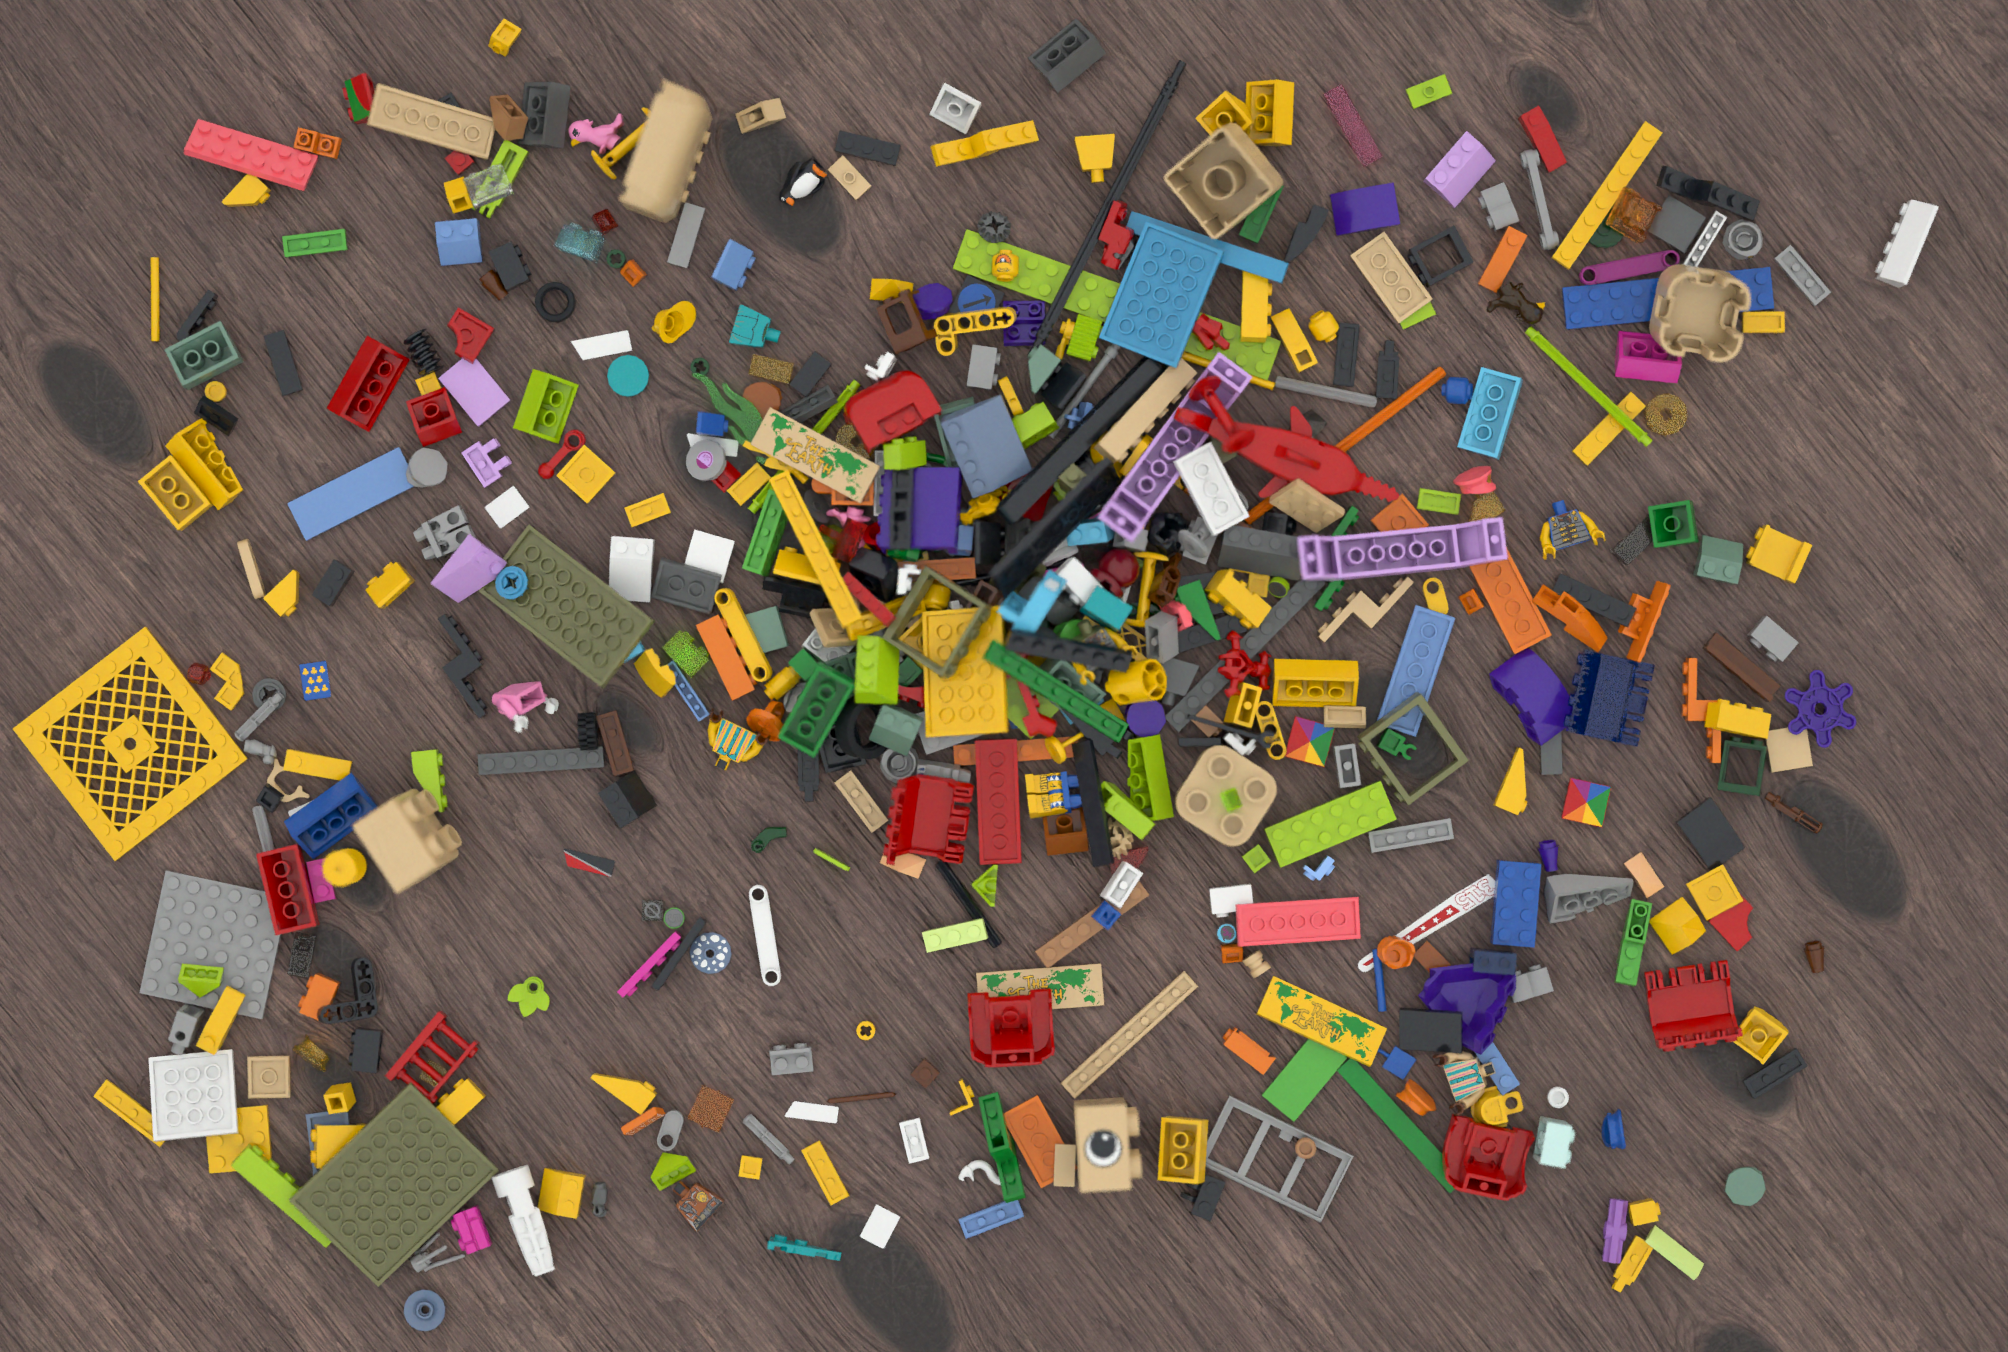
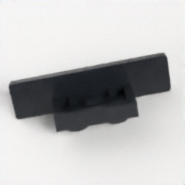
[763,576,830,619]

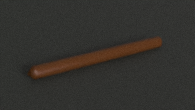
[827,1092,896,1104]

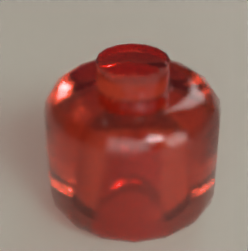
[187,663,211,685]

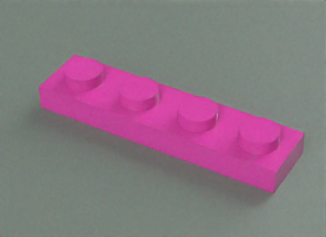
[617,931,682,998]

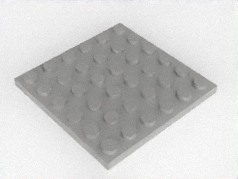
[139,870,281,1019]

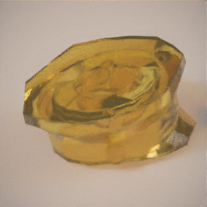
[292,1034,330,1072]

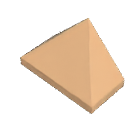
[1623,852,1664,898]
[880,853,926,879]

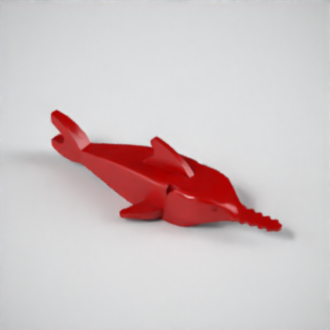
[1173,406,1399,502]

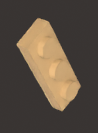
[835,771,888,833]

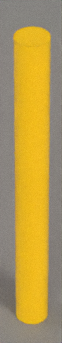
[151,257,160,341]

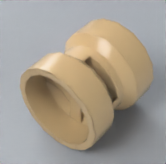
[1242,950,1271,978]

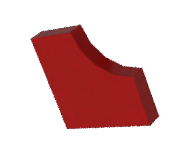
[447,307,494,364]
[1708,894,1753,952]

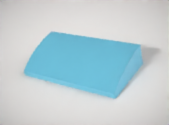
[1457,367,1523,460]

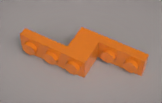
[1681,658,1721,763]

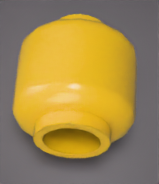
[1308,310,1339,342]
[923,581,951,611]

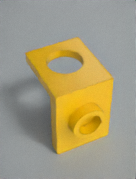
[949,1078,975,1116]

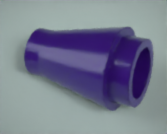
[1538,840,1558,872]

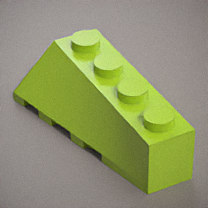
[1127,734,1174,821]

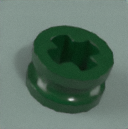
[606,249,626,268]
[690,358,710,377]

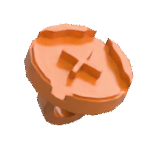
[746,700,784,742]

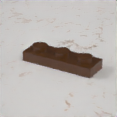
[596,710,634,776]

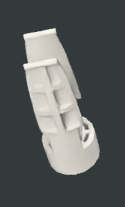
[491,1165,555,1277]

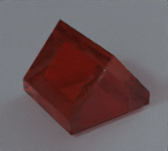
[591,209,618,236]

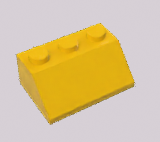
[1245,79,1294,146]
[773,546,841,585]

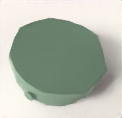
[1725,1167,1766,1206]

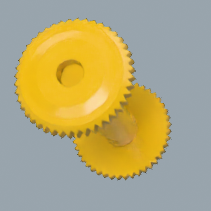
[591,107,650,180]
[1124,551,1169,628]
[322,848,368,887]

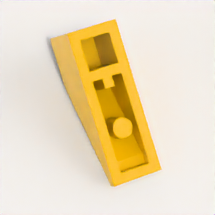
[1493,747,1527,815]
[283,749,352,781]
[196,985,246,1055]
[591,1073,657,1115]

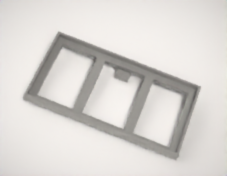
[1206,1095,1354,1222]

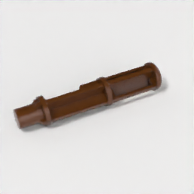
[1764,792,1823,834]

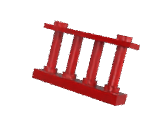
[385,1011,480,1104]

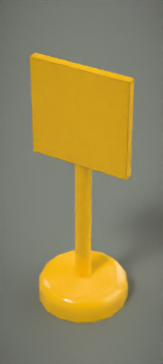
[1045,698,1127,764]

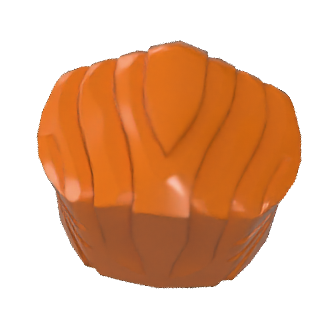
[1377,936,1415,969]

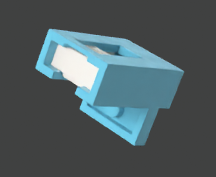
[998,570,1067,633]

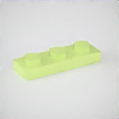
[922,918,988,953]

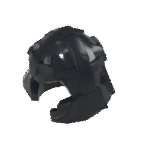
[1144,512,1187,556]

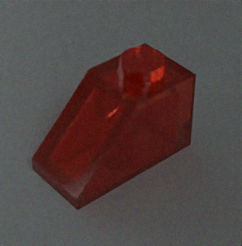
[1109,845,1149,876]

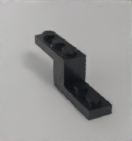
[1656,166,1760,221]
[438,614,488,718]

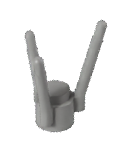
[410,1232,465,1273]

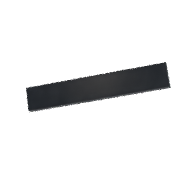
[1072,740,1115,867]

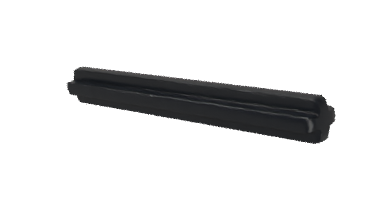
[935,860,1002,948]

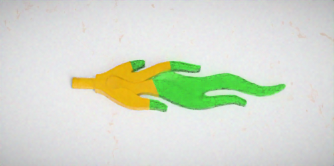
[692,373,809,484]

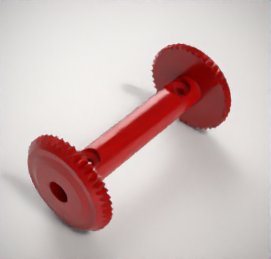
[1189,376,1255,453]

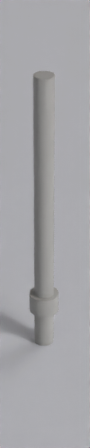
[1048,344,1120,439]

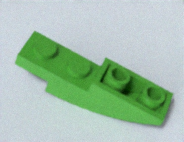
[1614,899,1652,987]

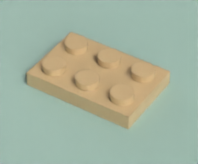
[1269,478,1345,533]

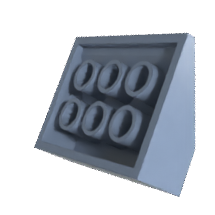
[941,395,1032,498]

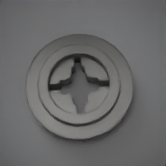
[977,211,1011,243]
[252,678,286,711]

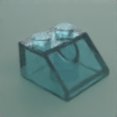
[554,222,605,263]

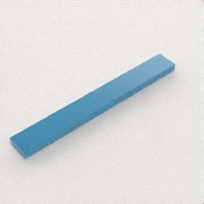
[1126,211,1289,284]

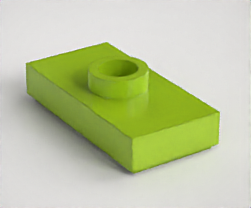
[1405,74,1452,109]
[1416,488,1461,515]

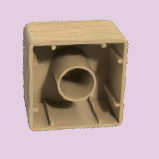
[1164,123,1283,239]
[353,789,462,894]

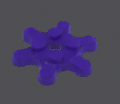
[1784,670,1856,748]

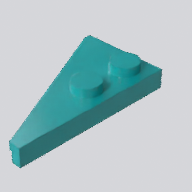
[767,1234,842,1261]

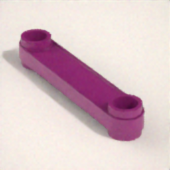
[1578,250,1680,285]

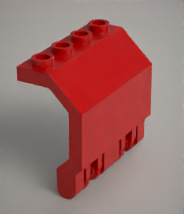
[883,774,974,865]
[1644,960,1743,1052]

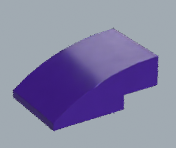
[1330,183,1400,236]

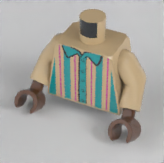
[1433,1051,1496,1116]

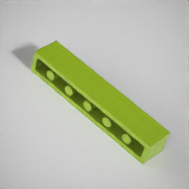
[231,1144,331,1248]

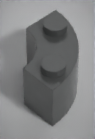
[1018,577,1080,625]

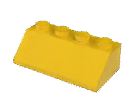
[1272,659,1359,707]

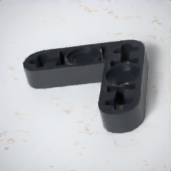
[317,958,378,1024]

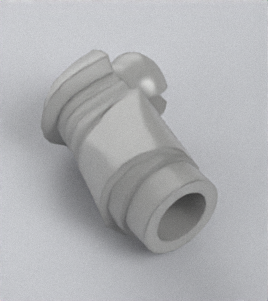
[244,739,277,764]

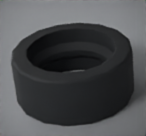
[535,282,576,322]

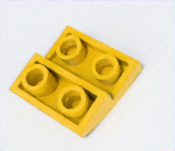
[634,648,676,698]

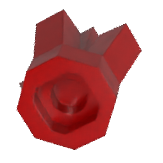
[1192,313,1230,351]

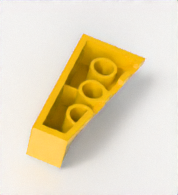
[165,418,243,511]

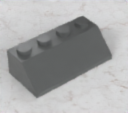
[1217,525,1301,581]

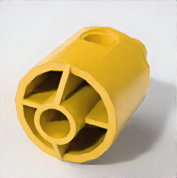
[1105,659,1167,706]

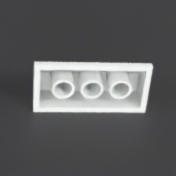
[1875,199,1939,288]

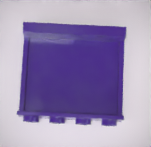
[877,467,962,554]

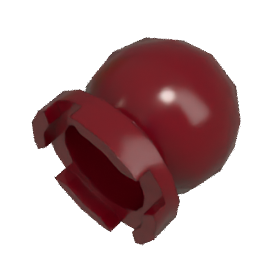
[1089,548,1139,599]

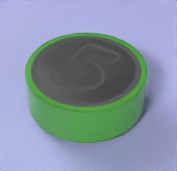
[664,907,685,929]

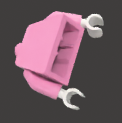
[492,681,559,732]

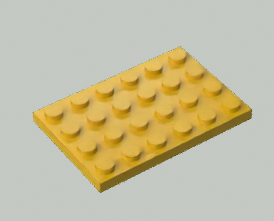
[922,606,1008,738]

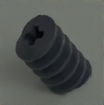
[404,329,444,375]

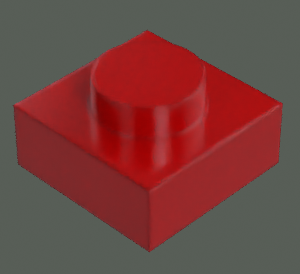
[445,151,475,175]

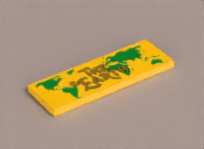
[1256,976,1387,1067]

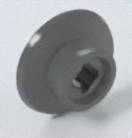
[804,489,831,523]

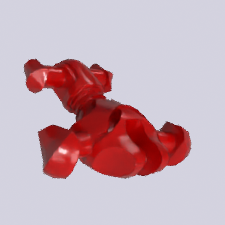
[1218,631,1271,697]

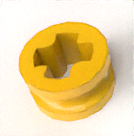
[856,1021,875,1040]

